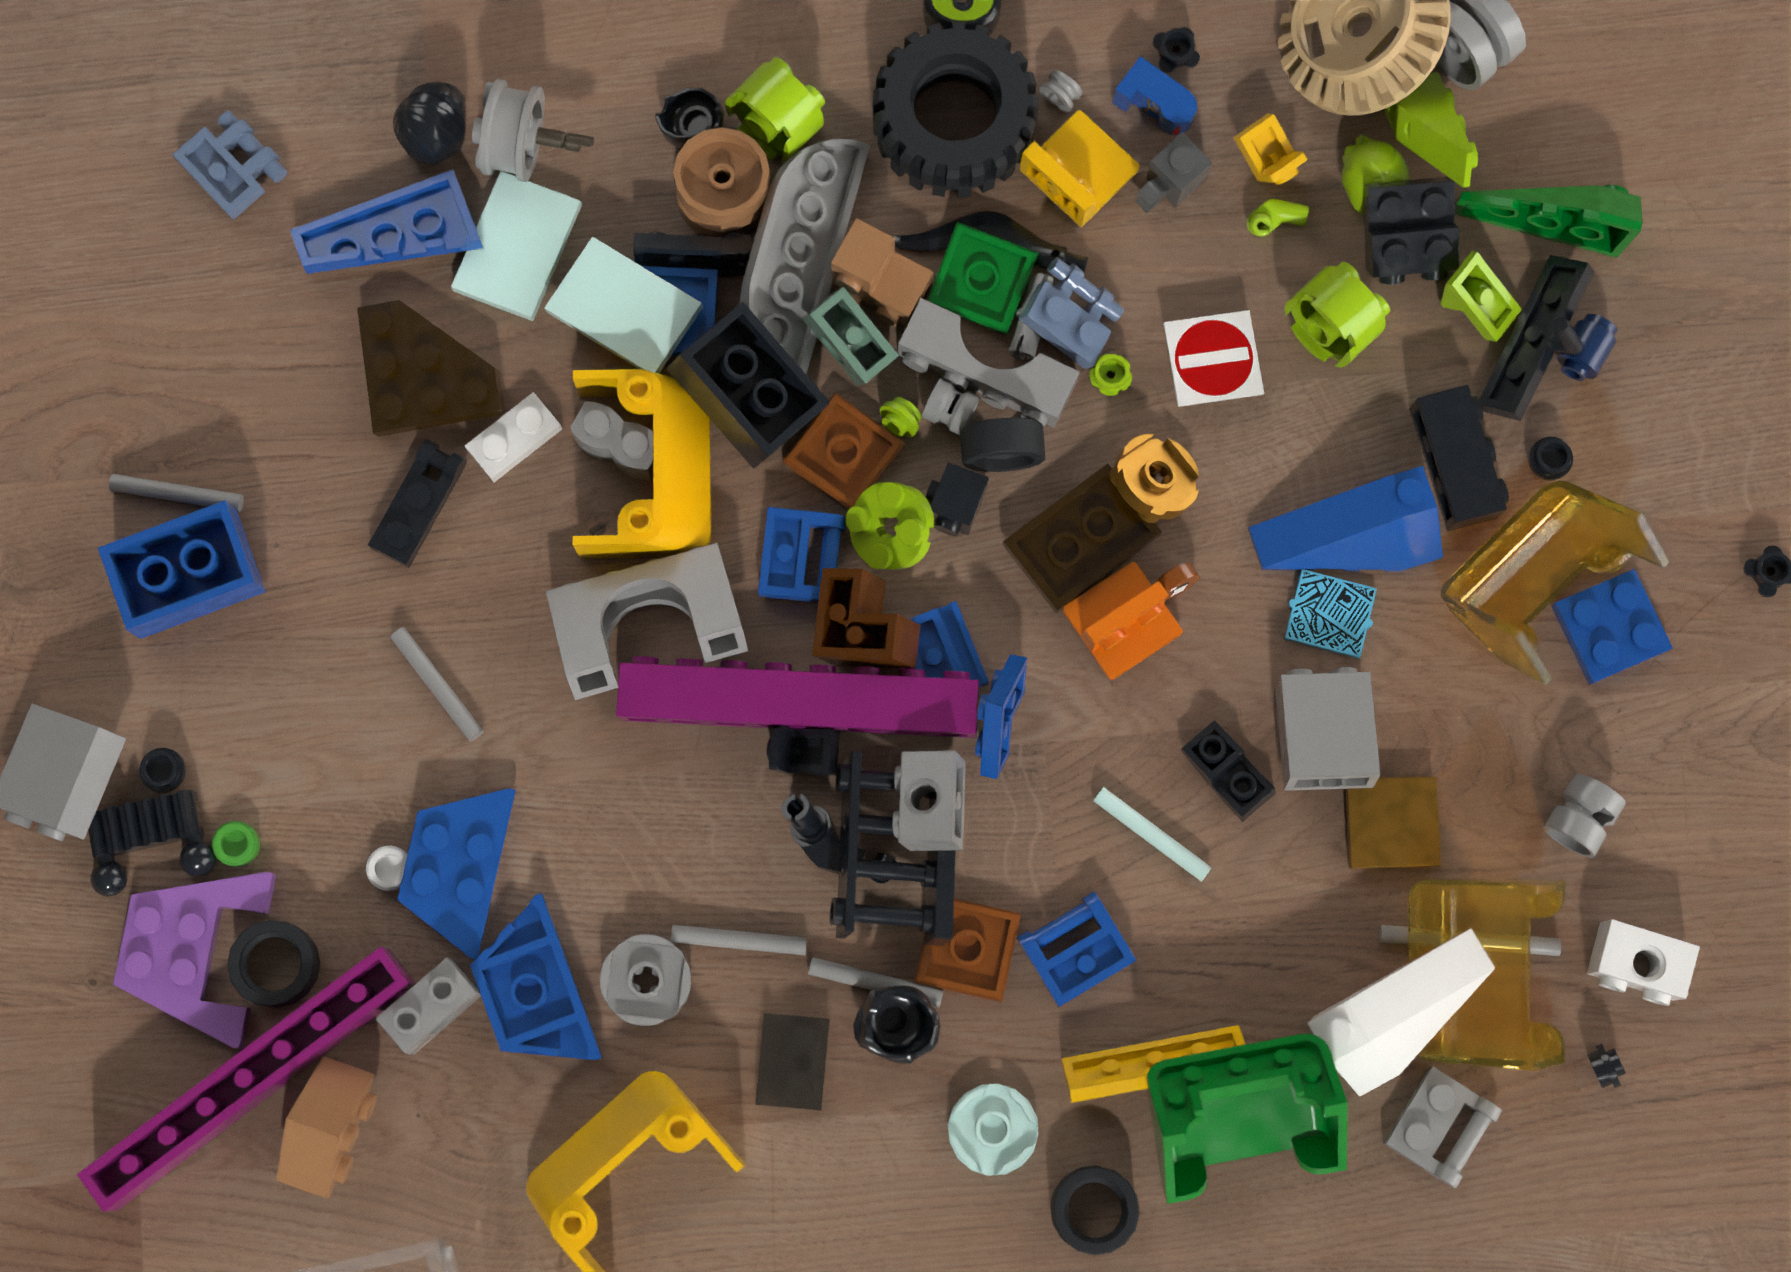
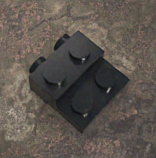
[1364,177,1459,284]

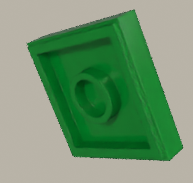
[927,222,1038,336]

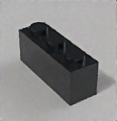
[1409,385,1509,532]

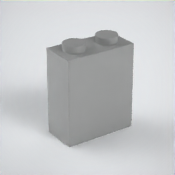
[1275,667,1381,791]
[0,704,126,842]

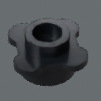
[1153,27,1200,73]
[1743,546,1791,597]

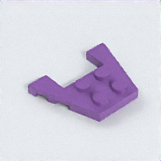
[113,872,277,1049]

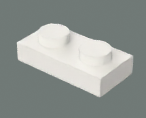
[465,392,562,482]

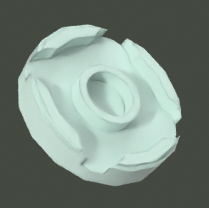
[948,1084,1038,1176]

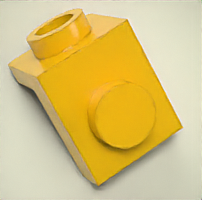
[1233,114,1308,185]

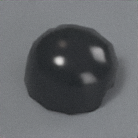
[655,88,725,150]

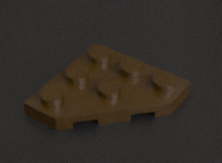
[357,300,505,437]

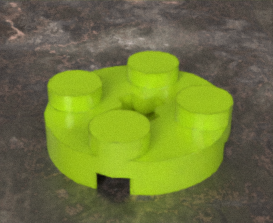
[846,482,934,570]

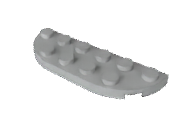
[740,139,870,374]

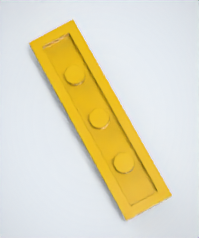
[1061,1025,1245,1103]

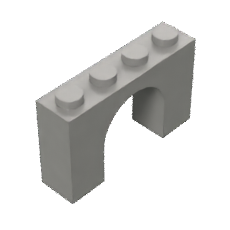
[546,543,748,700]

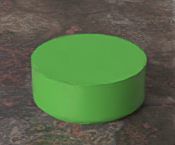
[212,821,261,867]

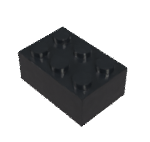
[667,302,830,469]

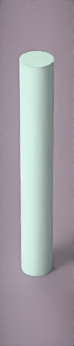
[1093,787,1212,882]

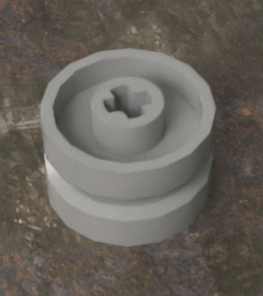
[1436,0,1526,90]

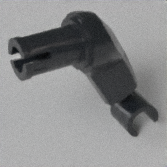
[782,794,896,884]

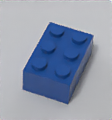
[98,500,266,639]

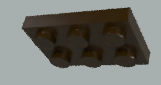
[1002,463,1162,613]

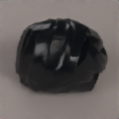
[393,81,466,165]
[853,985,941,1064]

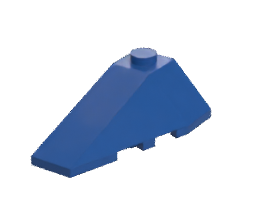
[1248,465,1443,572]

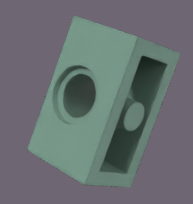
[802,287,899,386]

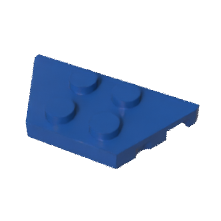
[397,788,516,960]
[470,893,603,1060]

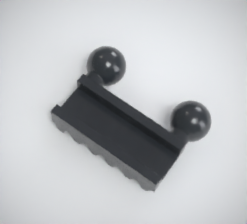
[88,790,216,897]

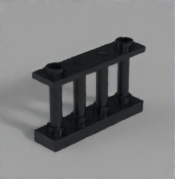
[830,751,956,946]

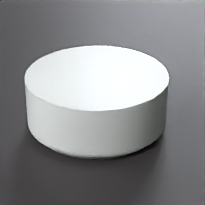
[366,846,408,892]

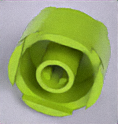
[725,57,825,163]
[1284,262,1390,368]

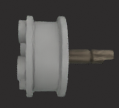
[472,79,594,182]

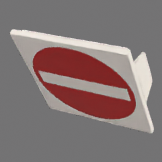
[1163,310,1264,407]

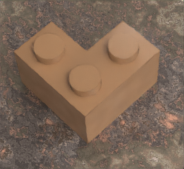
[831,218,933,327]
[276,1056,377,1199]

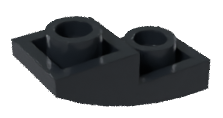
[1181,720,1276,822]

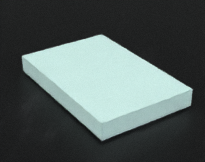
[451,171,582,321]
[544,236,703,373]

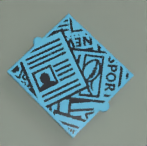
[1284,569,1377,659]

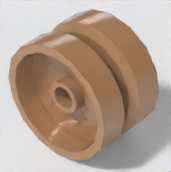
[673,127,770,239]

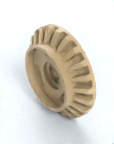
[1278,0,1451,115]

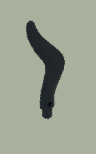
[894,211,1089,273]

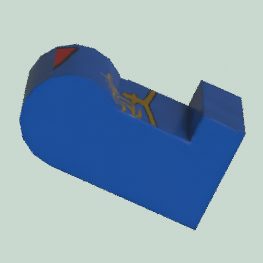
[1112,56,1197,135]

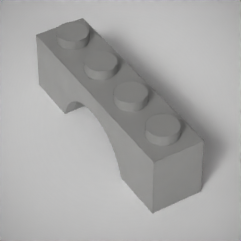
[898,298,1080,429]

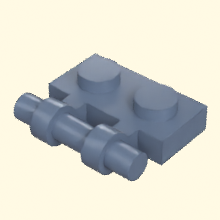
[172,111,288,220]
[1019,257,1124,369]

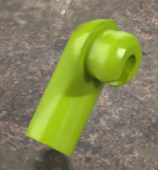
[1247,198,1309,237]

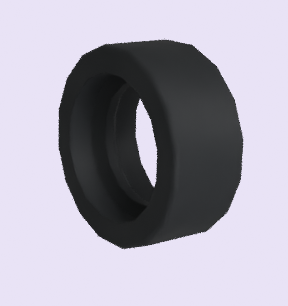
[960,418,1045,472]
[227,920,320,1008]
[1050,1165,1140,1255]

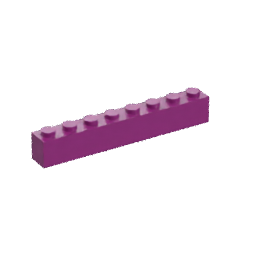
[616,656,979,738]
[77,946,415,1212]

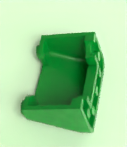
[1147,1034,1348,1204]

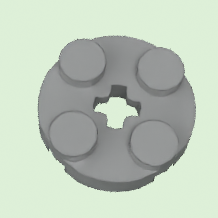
[600,934,692,1026]

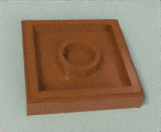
[782,392,905,511]
[914,898,1021,1003]

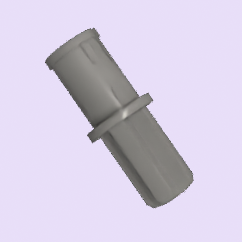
[1008,273,1056,361]

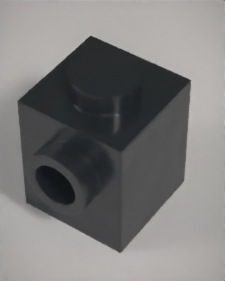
[925,462,989,536]

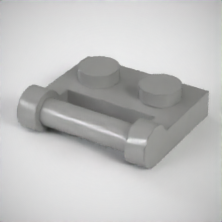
[1383,1066,1502,1189]

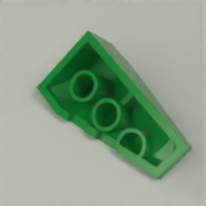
[1455,185,1643,258]

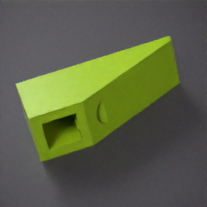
[1385,72,1478,188]

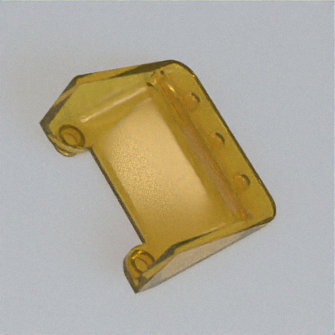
[1408,879,1565,1071]

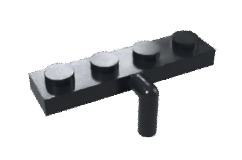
[1479,255,1594,421]

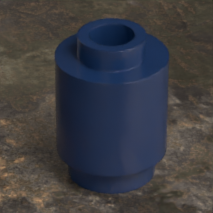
[1557,313,1617,381]

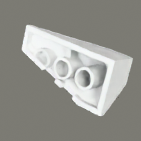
[1308,928,1495,1096]

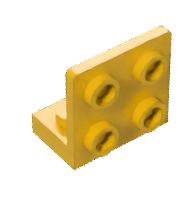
[1020,110,1140,228]

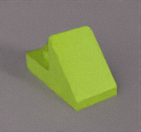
[1440,251,1522,342]

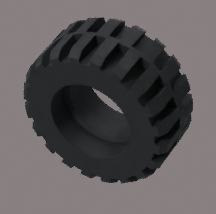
[873,21,1039,198]

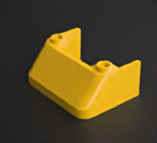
[573,369,712,559]
[526,1071,746,1272]

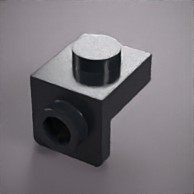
[766,725,840,776]

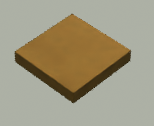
[1345,777,1441,869]

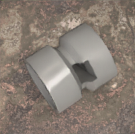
[1542,774,1626,858]

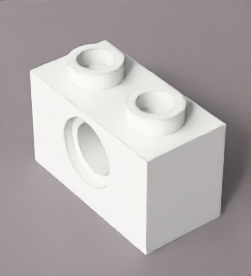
[1587,919,1700,1006]

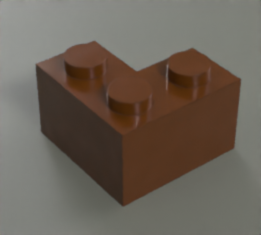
[812,568,921,669]

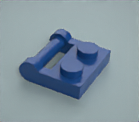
[758,507,846,604]
[1016,891,1136,1007]

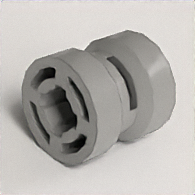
[922,378,980,436]

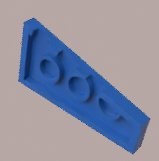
[290,170,483,274]

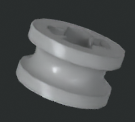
[1039,70,1083,112]

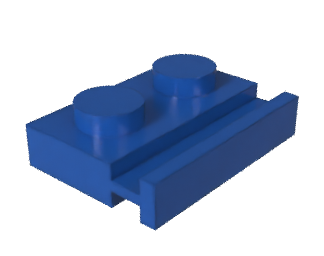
[909,601,989,687]

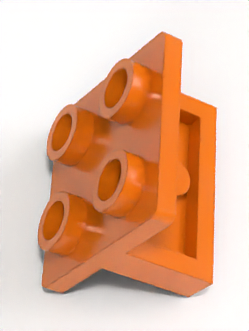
[1063,562,1183,680]

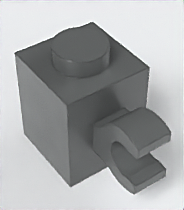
[1135,133,1212,213]

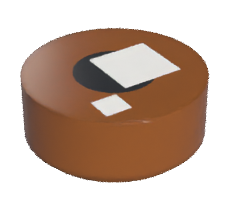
[1155,562,1200,600]

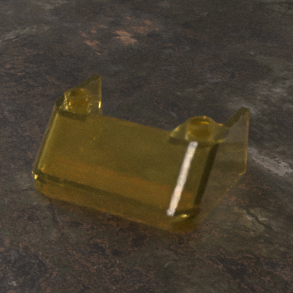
[1441,481,1669,685]

